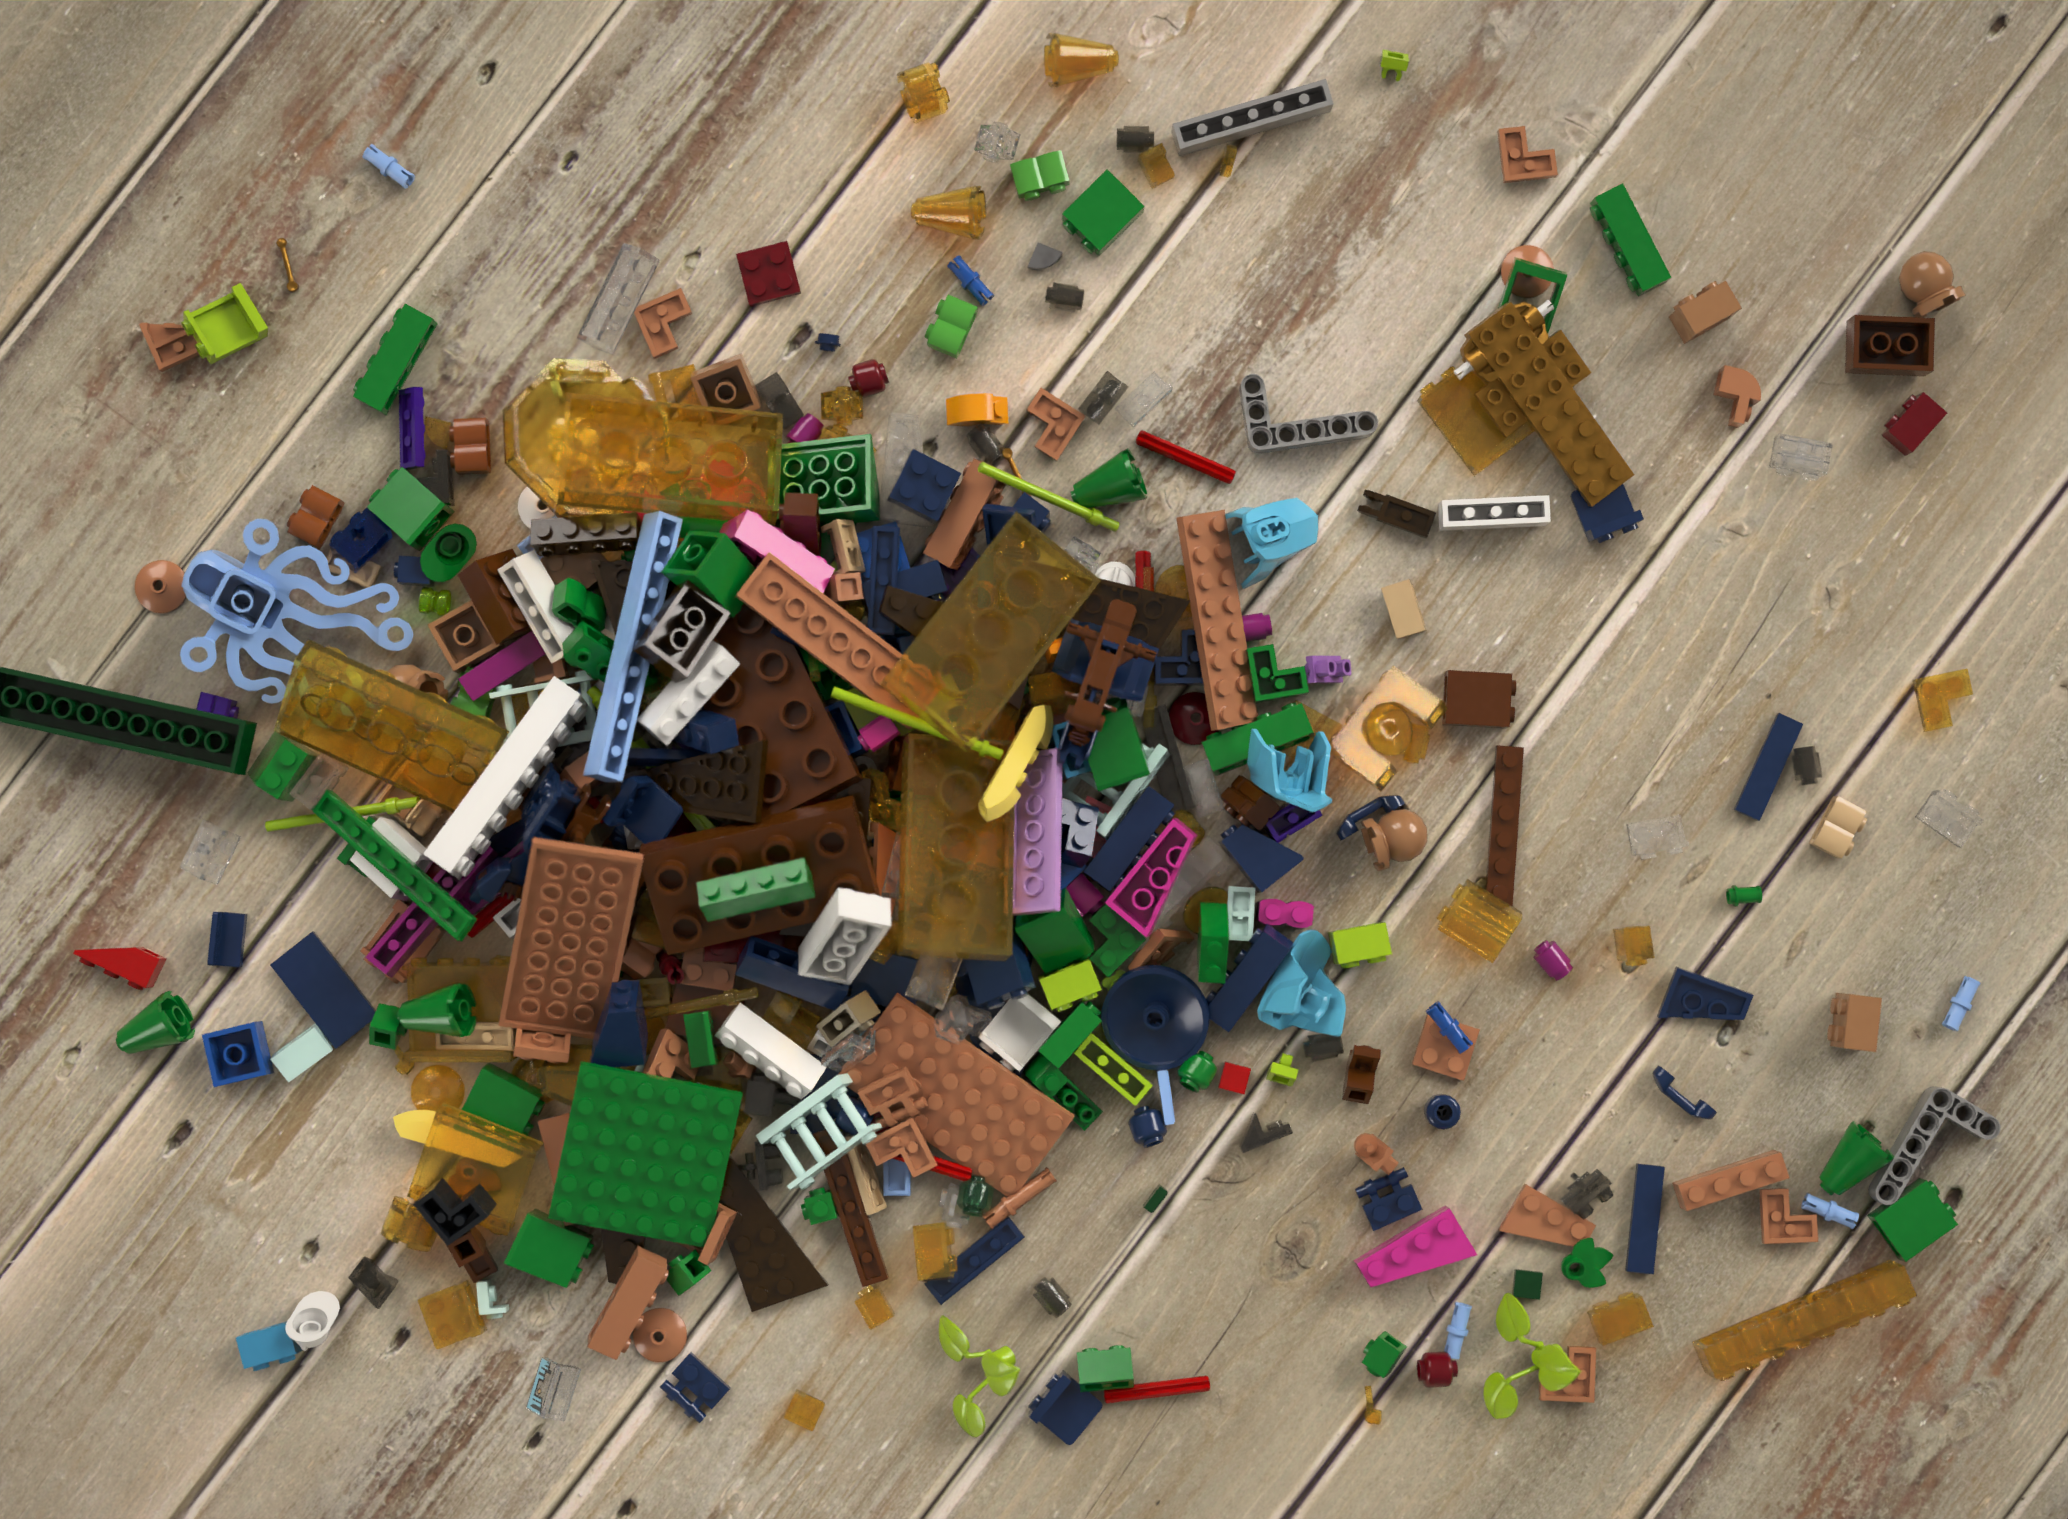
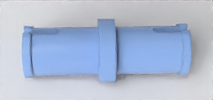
[363,144,415,189]
[1942,976,1981,1032]
[1801,1193,1859,1229]
[1443,1302,1472,1359]

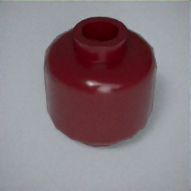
[848,359,889,398]
[1417,1352,1458,1388]

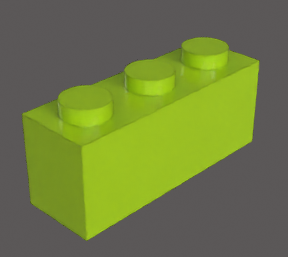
[1073,1032,1153,1106]

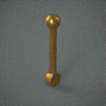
[276,238,298,292]
[1002,448,1032,496]

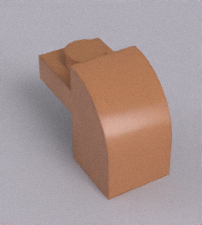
[1713,365,1761,428]

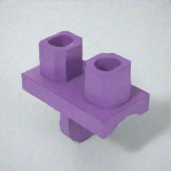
[1305,656,1352,683]

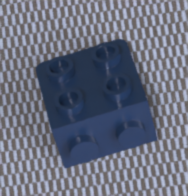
[1570,484,1644,544]
[602,776,683,844]
[1028,1370,1102,1445]

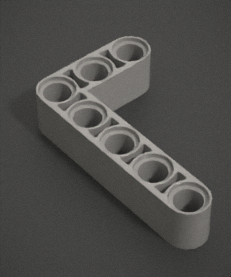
[1239,374,1378,454]
[1868,1086,2001,1205]

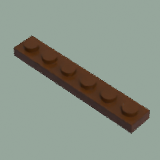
[1484,745,1524,907]
[812,1129,889,1287]

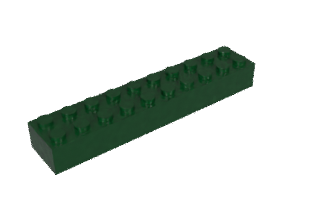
[0,667,257,775]

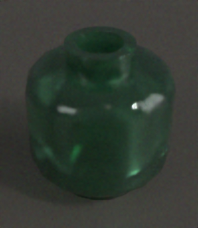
[957,1175,994,1217]

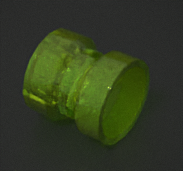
[419,587,452,616]

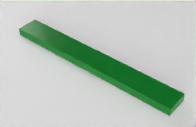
[313,790,478,941]

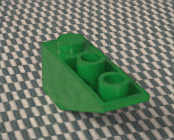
[1023,1053,1103,1131]

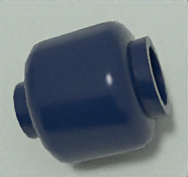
[1424,1094,1461,1130]
[832,1097,874,1136]
[1128,1106,1167,1148]

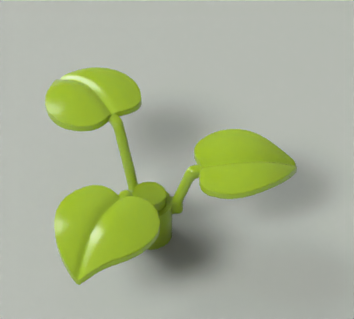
[1483,1293,1581,1419]
[939,1315,1020,1438]

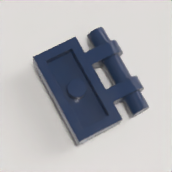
[1355,1167,1423,1231]
[660,1352,731,1423]

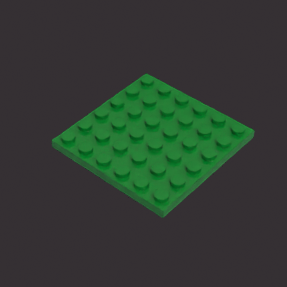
[548,1061,743,1247]

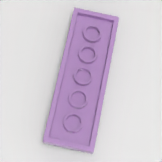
[1008,748,1063,916]

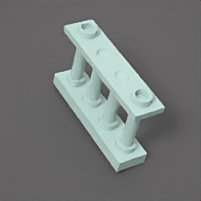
[489,670,599,750]
[1062,743,1170,840]
[755,1073,882,1190]

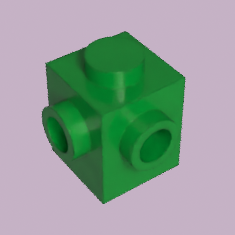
[369,1003,408,1050]
[801,1187,839,1225]
[666,1250,711,1296]
[1361,1331,1407,1378]

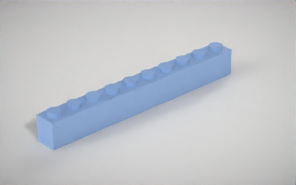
[583,511,683,783]

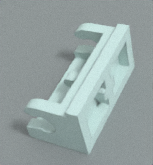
[1227,886,1255,941]
[270,1023,333,1082]

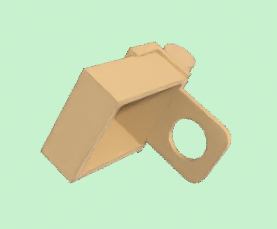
[376,773,447,838]

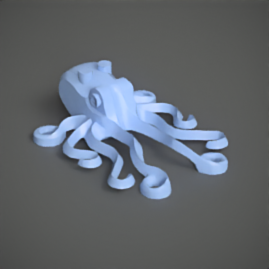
[180,518,413,728]

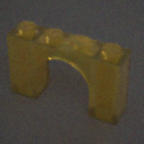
[1329,665,1448,792]

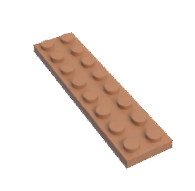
[1176,510,1258,731]
[735,552,943,730]

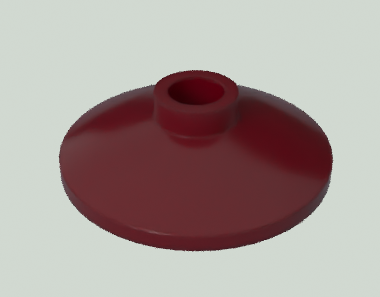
[1169,692,1219,745]

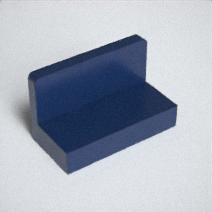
[207,912,248,967]

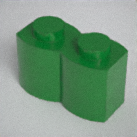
[552,578,607,632]

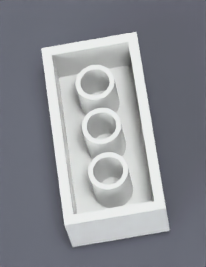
[798,888,891,985]

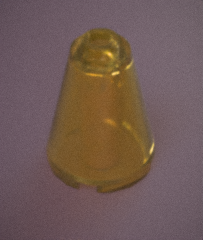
[1044,33,1119,87]
[911,186,986,240]

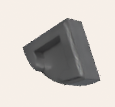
[1028,242,1062,270]

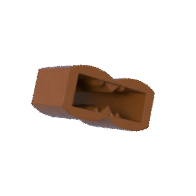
[449,417,491,475]
[287,485,345,549]

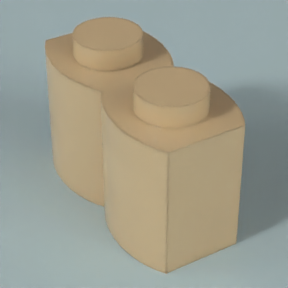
[1809,796,1867,859]

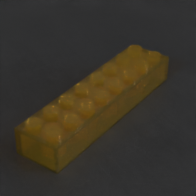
[1692,1260,1917,1381]

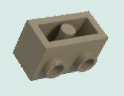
[816,990,881,1048]

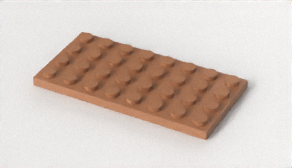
[498,837,643,1039]
[837,993,1074,1197]

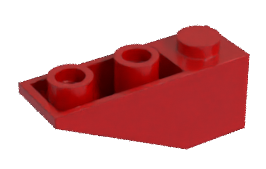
[73,947,167,990]

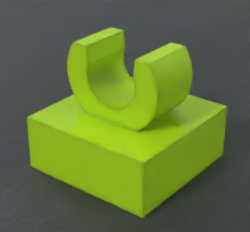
[1380,49,1409,81]
[1266,1053,1299,1087]

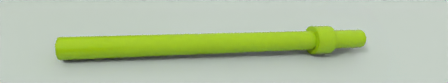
[978,462,1119,532]
[265,796,420,832]

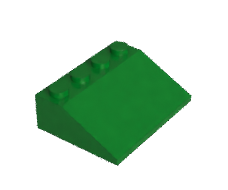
[767,434,880,528]

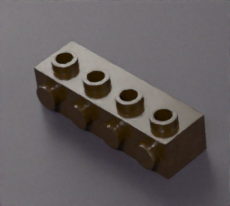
[530,512,642,557]

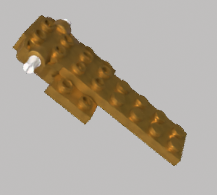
[1453,300,1634,507]

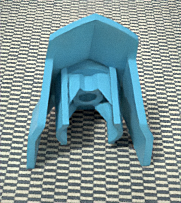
[1225,498,1318,589]
[1247,729,1332,812]
[1257,930,1346,1037]

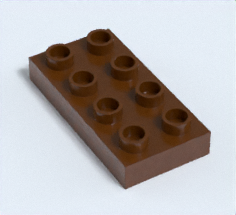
[703,603,863,817]
[639,796,880,955]

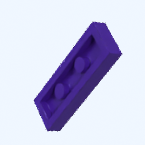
[399,387,426,470]

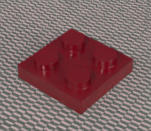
[736,241,801,307]

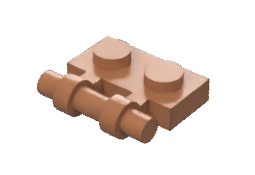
[857,1066,928,1129]

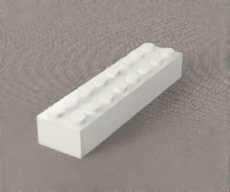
[424,676,588,880]

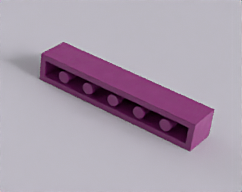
[365,846,499,978]

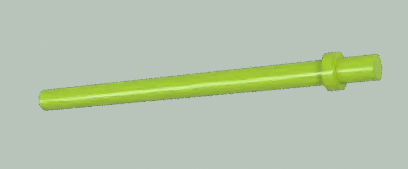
[831,686,1004,760]

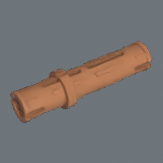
[982,1167,1057,1229]

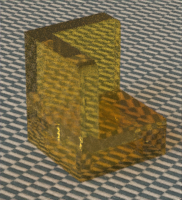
[1138,143,1175,189]
[784,1389,825,1431]

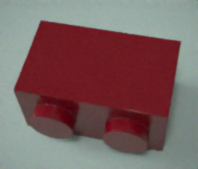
[1882,392,1947,456]

